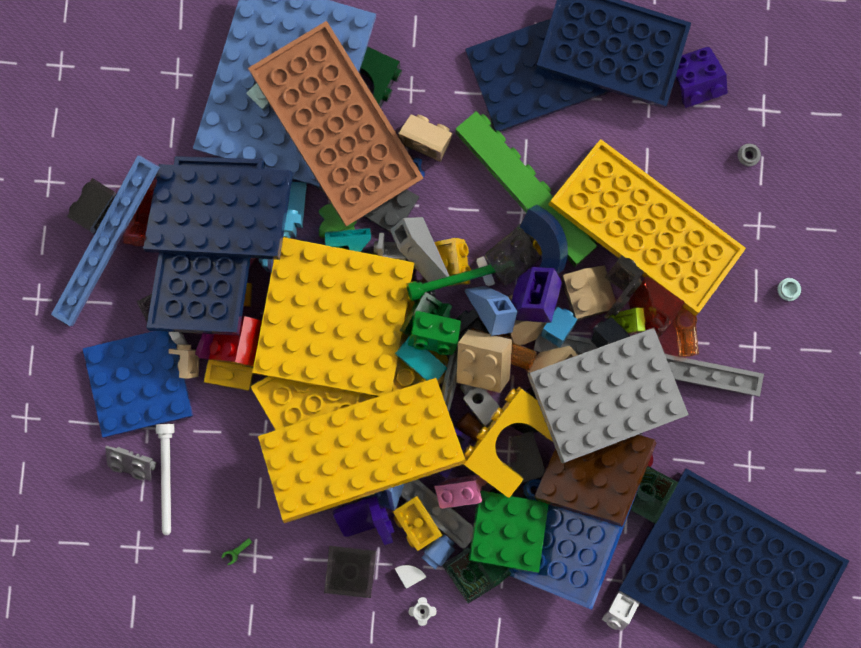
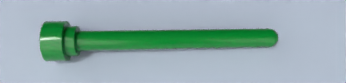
[406,260,514,301]

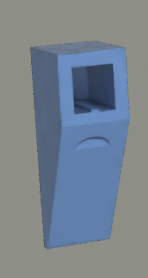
[464,286,517,336]

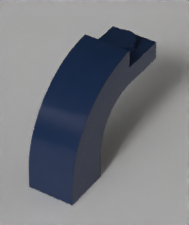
[519,205,568,274]

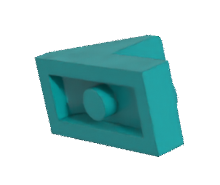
[325,228,371,252]

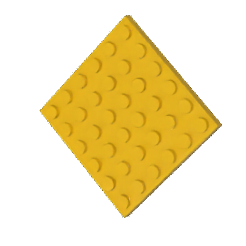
[252,237,414,397]

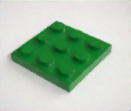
[469,490,549,573]

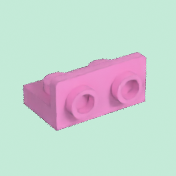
[435,475,488,508]

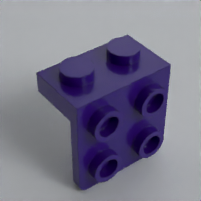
[676,47,728,108]
[333,496,395,545]

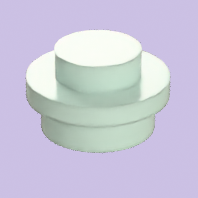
[778,278,801,301]

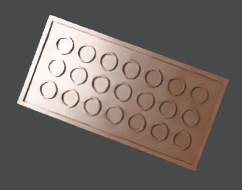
[248,21,423,226]

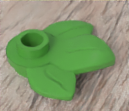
[319,204,358,247]

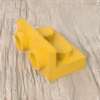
[434,238,471,287]
[393,496,442,551]

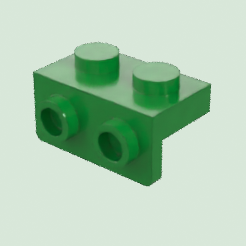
[408,311,461,355]

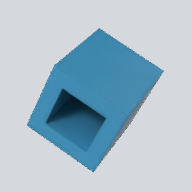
[541,307,577,348]

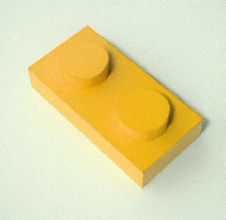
[204,360,253,391]

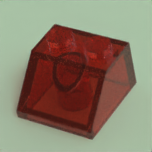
[628,276,685,339]

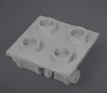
[105,446,156,481]

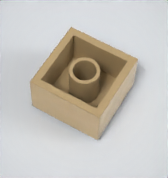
[457,330,512,393]

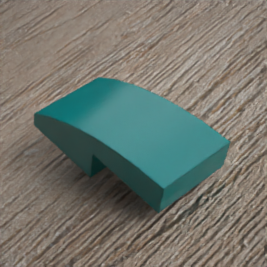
[395,336,447,381]

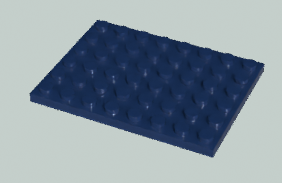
[618,468,849,648]

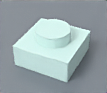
[246,83,270,111]

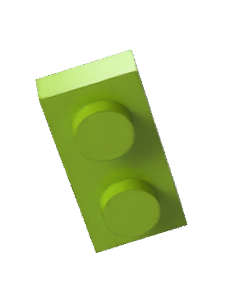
[608,308,645,334]

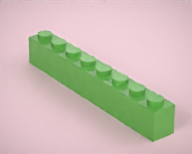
[455,111,597,267]

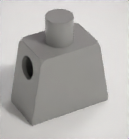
[459,384,500,428]

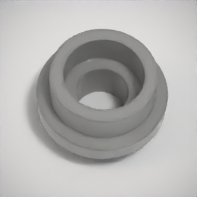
[738,144,761,166]

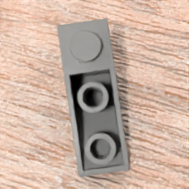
[390,217,449,282]

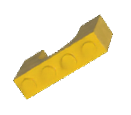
[463,387,553,498]

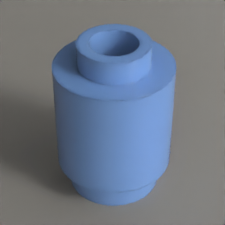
[421,534,455,570]

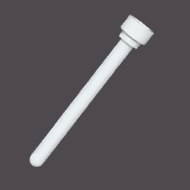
[156,424,174,535]

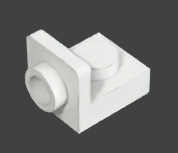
[602,591,640,631]

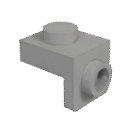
[374,233,407,261]

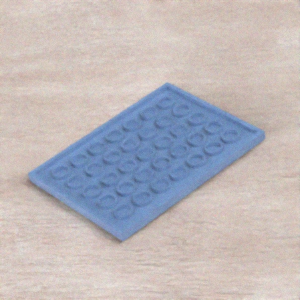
[193,0,376,187]

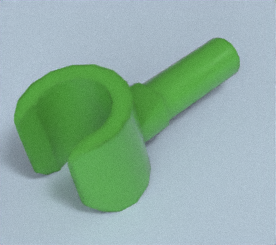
[222,538,252,565]

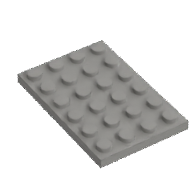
[527,328,689,463]

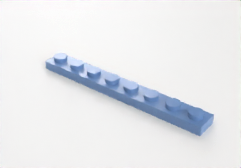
[51,155,160,326]

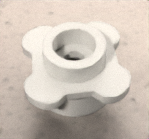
[409,597,437,626]

